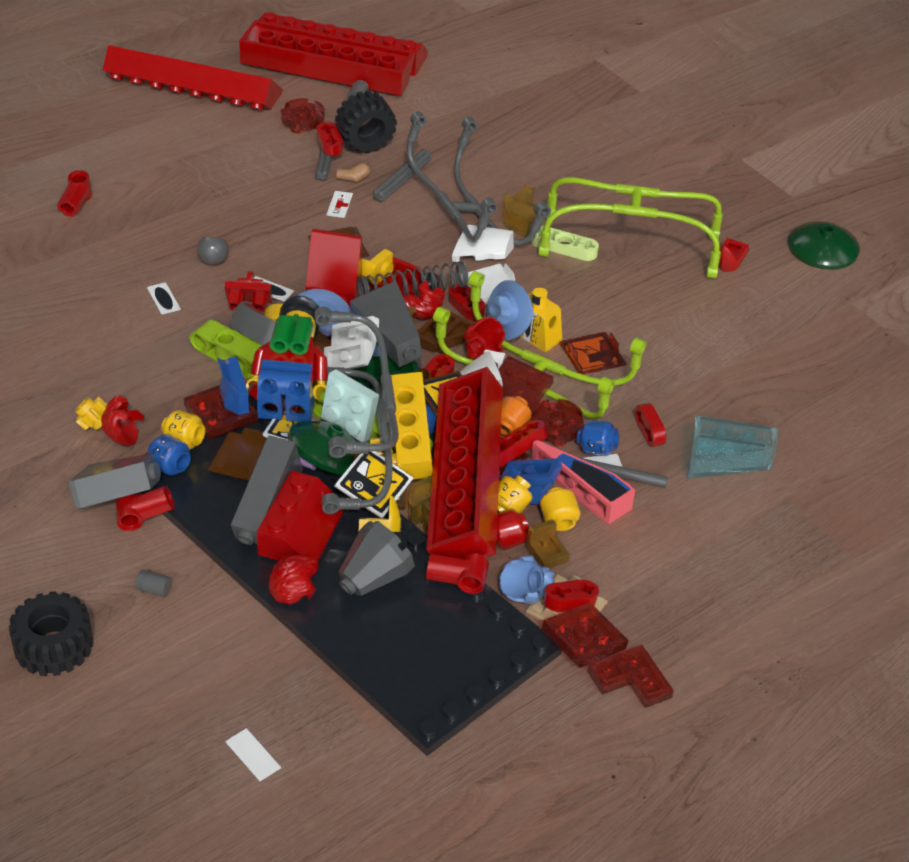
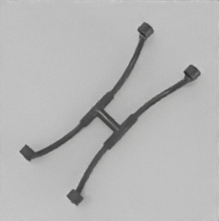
[407,111,551,245]
[315,306,399,514]

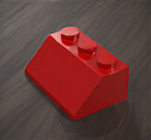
[257,470,345,562]

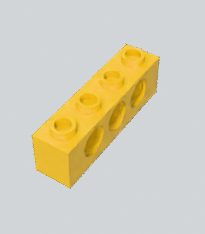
[391,372,433,480]

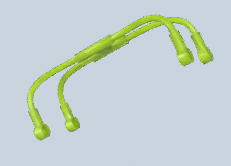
[539,177,723,279]
[433,271,647,419]

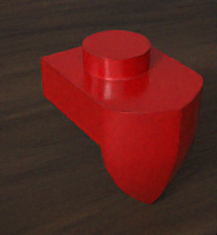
[718,238,749,272]

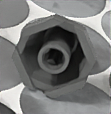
[338,521,415,596]

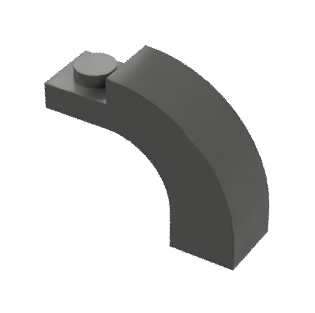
[229,301,276,345]

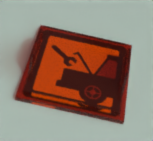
[559,331,627,375]

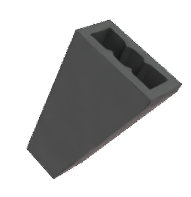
[350,281,422,367]
[231,435,303,545]

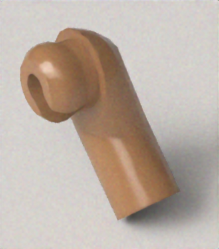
[336,163,370,182]

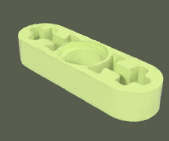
[531,226,599,261]

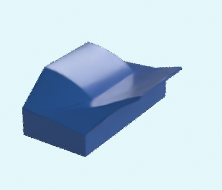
[217,357,249,415]
[500,458,562,504]

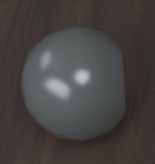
[197,237,229,265]

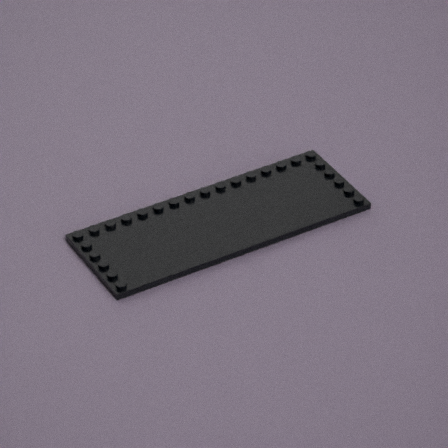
[139,395,563,756]

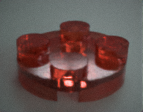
[281,98,325,133]
[530,399,584,447]

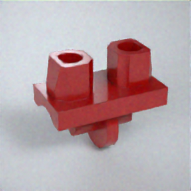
[225,271,273,312]

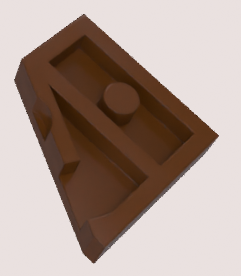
[417,312,473,352]

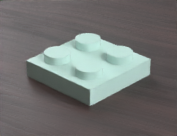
[321,369,379,442]

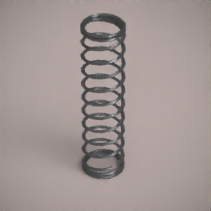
[358,261,469,296]

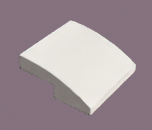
[324,316,379,369]

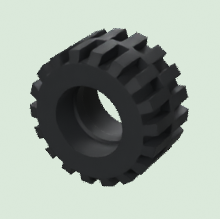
[335,91,397,154]
[9,591,93,677]

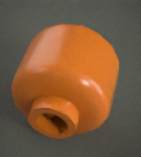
[501,396,532,436]

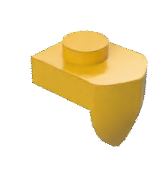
[362,249,394,284]
[359,496,401,532]

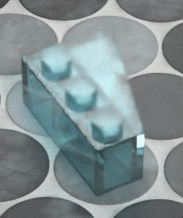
[687,416,779,479]

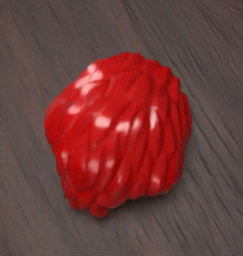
[403,281,445,319]
[463,316,505,360]
[101,395,145,446]
[269,554,319,604]

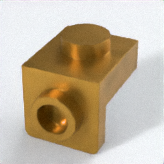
[526,519,570,568]

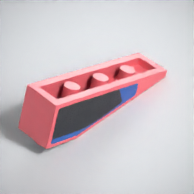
[531,440,635,525]

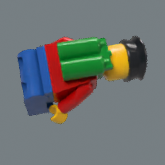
[246,295,328,422]

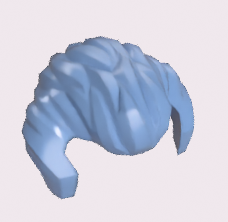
[499,555,555,604]

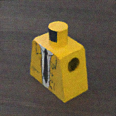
[520,288,562,353]

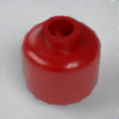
[496,508,529,551]

